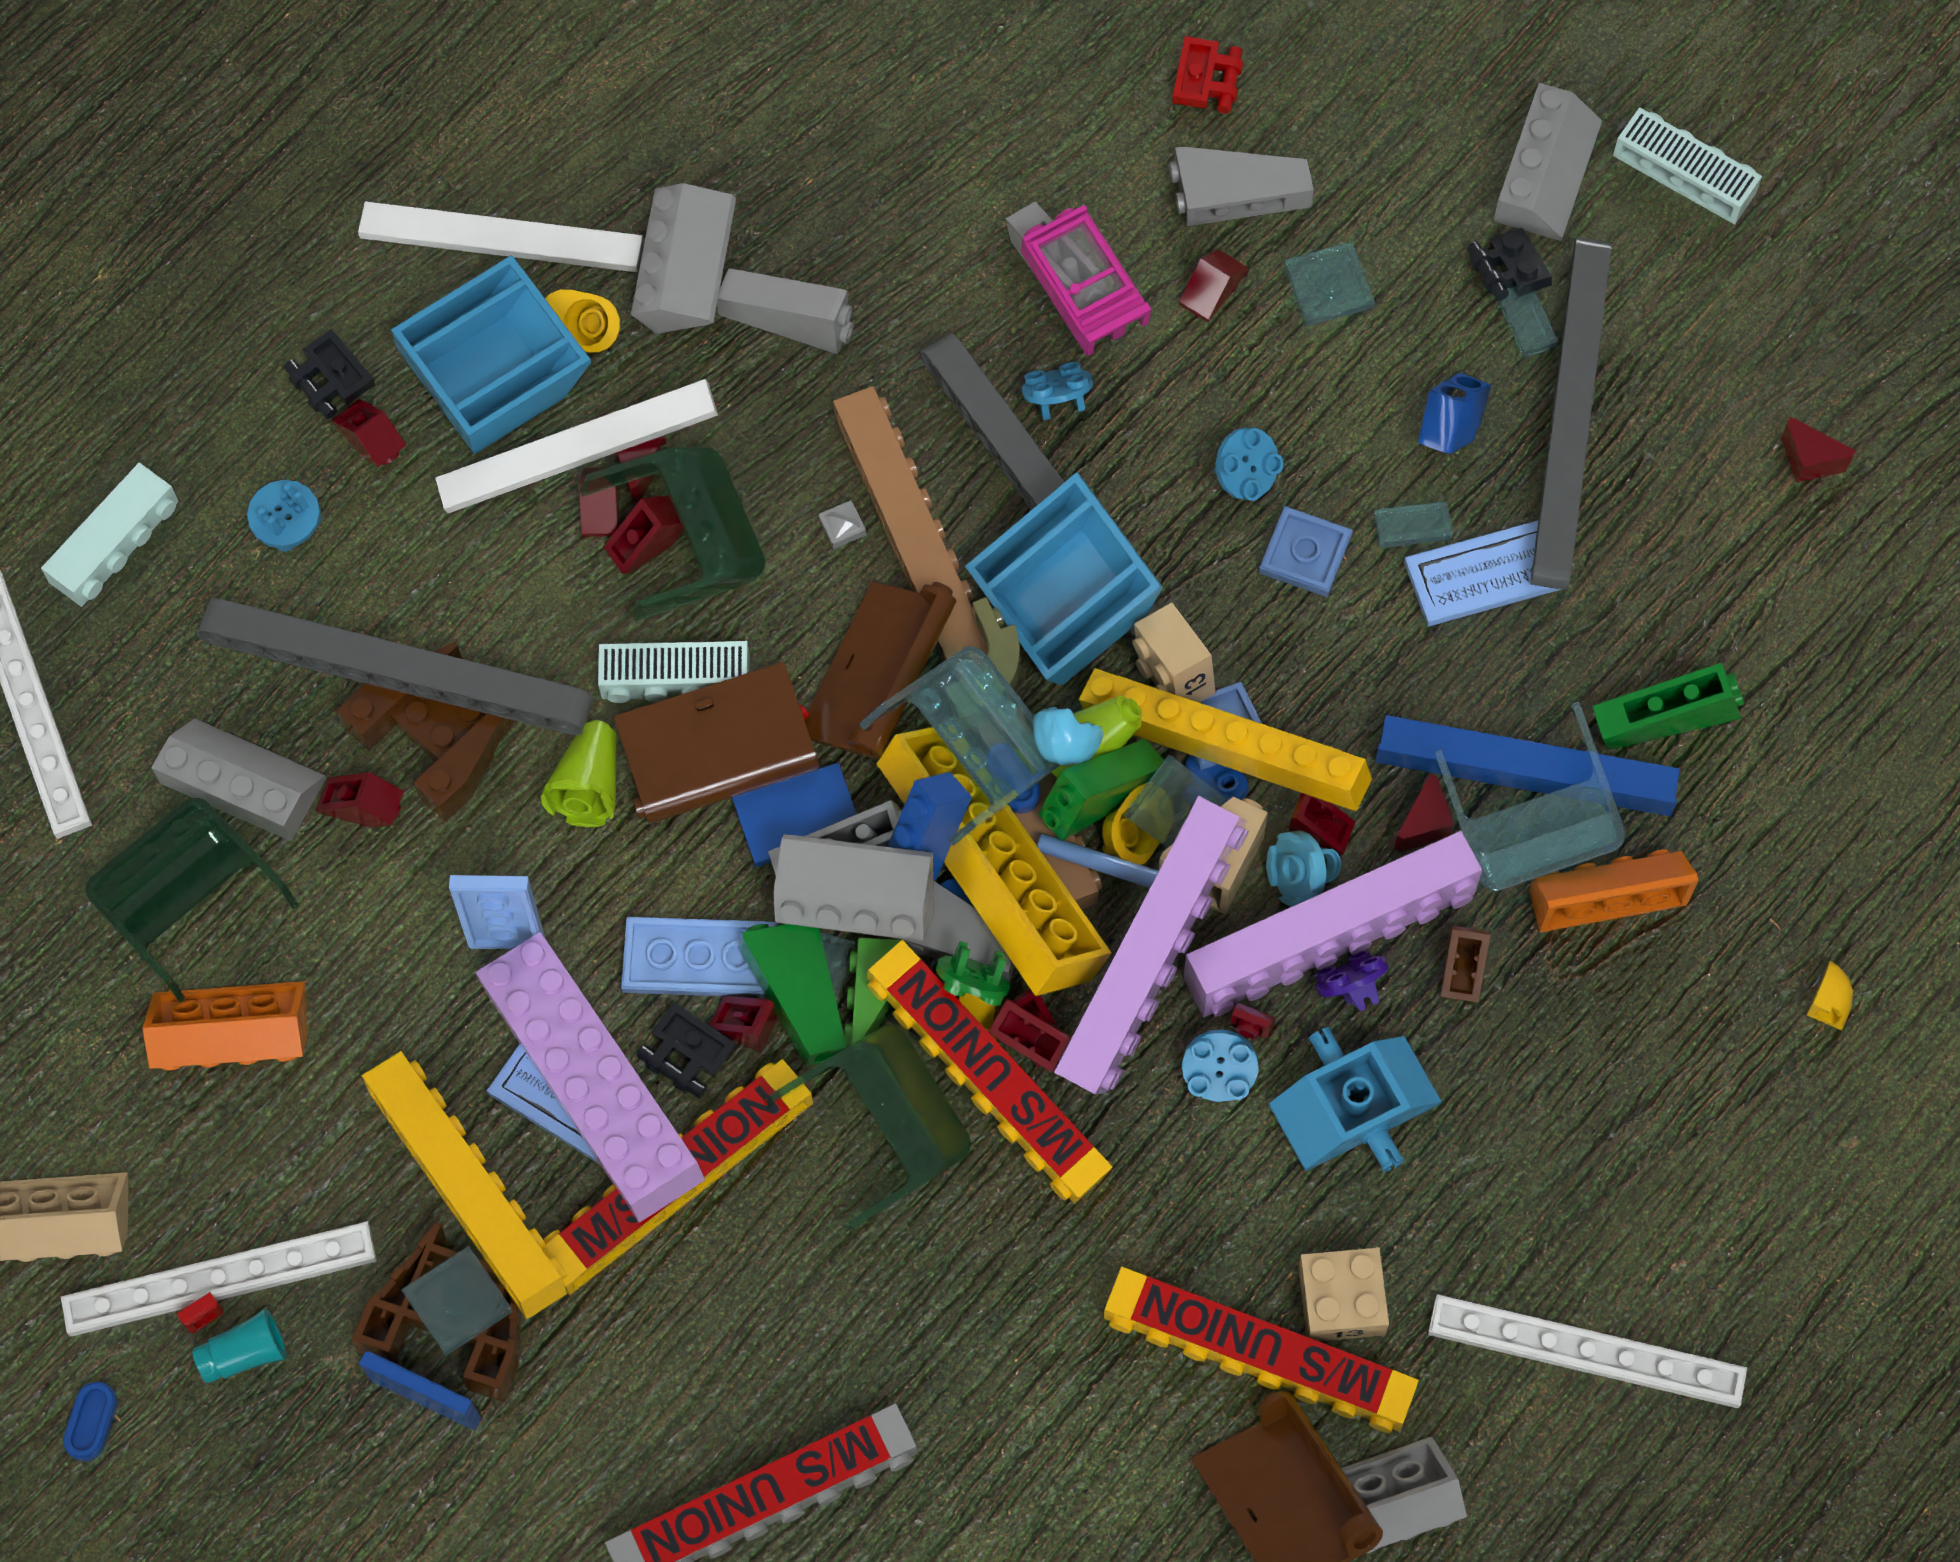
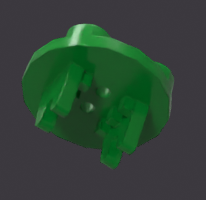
[936,941,1010,1006]

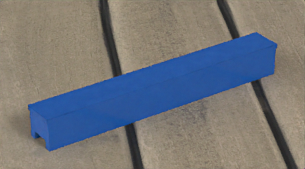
[1375,715,1680,817]

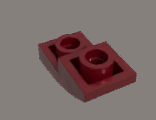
[1230,1003,1276,1039]

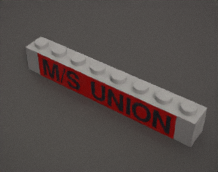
[605,1403,917,1562]

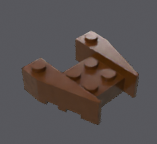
[336,642,514,822]
[352,1222,522,1402]

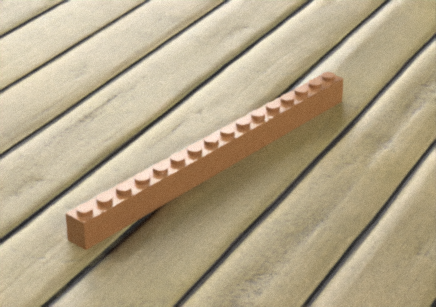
[833,386,1102,910]

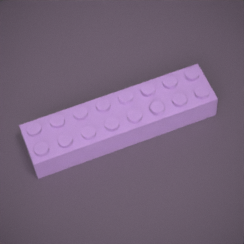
[1054,796,1249,1094]
[1183,831,1482,1018]
[475,932,705,1223]

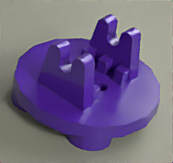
[1315,950,1389,1011]

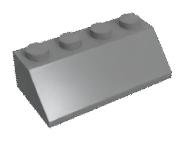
[1494,83,1602,242]
[631,183,736,334]
[151,718,326,841]
[773,834,934,941]
[1342,1437,1467,1553]

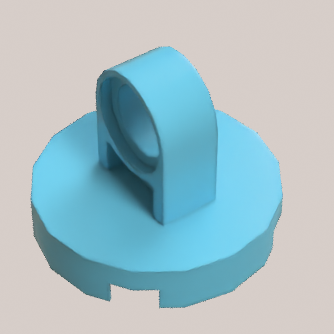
[1266,830,1341,907]

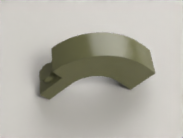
[944,597,1020,733]

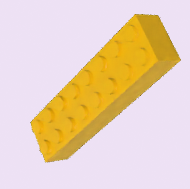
[877,723,1112,996]

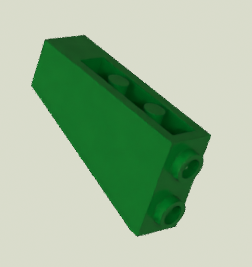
[1592,663,1745,750]
[1038,739,1169,841]
[739,923,847,1066]

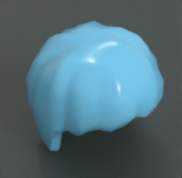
[1033,707,1103,766]

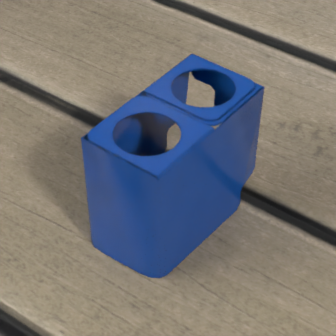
[1418,372,1492,454]

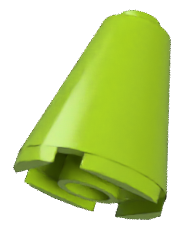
[1046,696,1142,779]
[541,720,617,827]

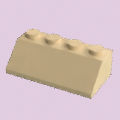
[0,1172,128,1262]

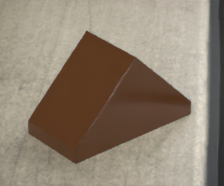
[1441,926,1491,1002]

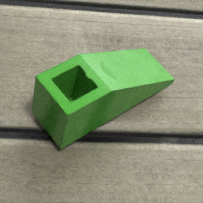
[845,938,904,1059]

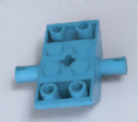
[1269,1027,1442,1172]

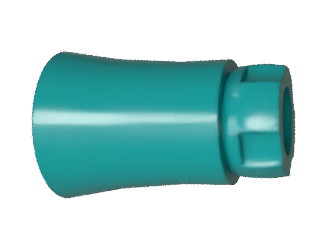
[192,1308,287,1383]

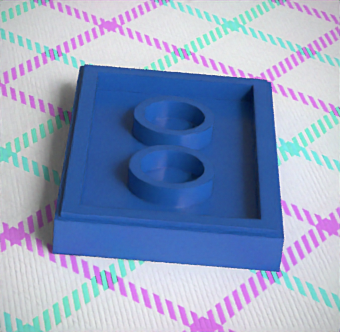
[732,763,857,868]
[359,1351,481,1431]

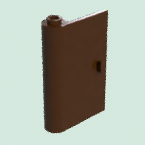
[805,581,957,759]
[613,662,820,824]
[1191,1391,1383,1562]

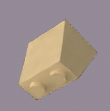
[1159,797,1268,915]

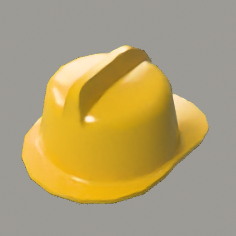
[545,289,620,352]
[1102,783,1173,865]

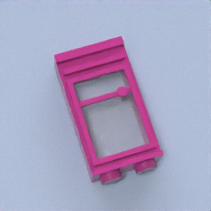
[1021,205,1152,356]

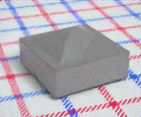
[818,500,867,549]

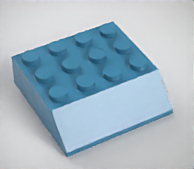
[391,255,591,455]
[965,472,1163,686]

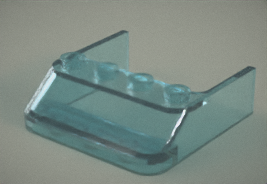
[859,646,1059,846]
[1434,702,1625,891]

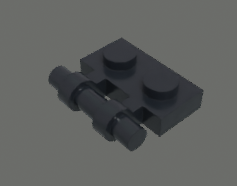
[1467,228,1552,301]
[284,329,376,419]
[637,1002,737,1099]

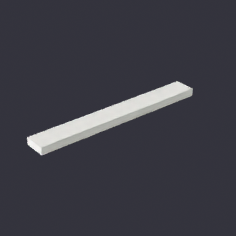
[358,201,644,272]
[435,379,718,514]
[0,570,92,839]
[61,1221,377,1337]
[1428,1294,1747,1408]

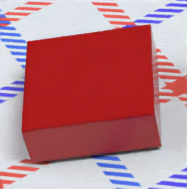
[177,1292,224,1334]

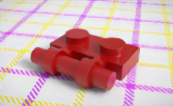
[1172,36,1244,114]

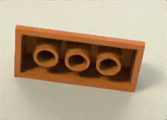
[1529,849,1699,933]
[142,981,307,1070]

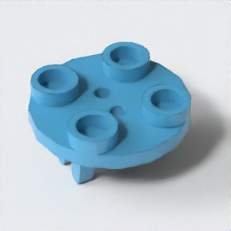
[1022,362,1093,421]
[1213,427,1283,501]
[247,480,322,552]
[1182,1029,1259,1102]

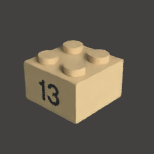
[1133,603,1216,703]
[1298,1248,1389,1341]

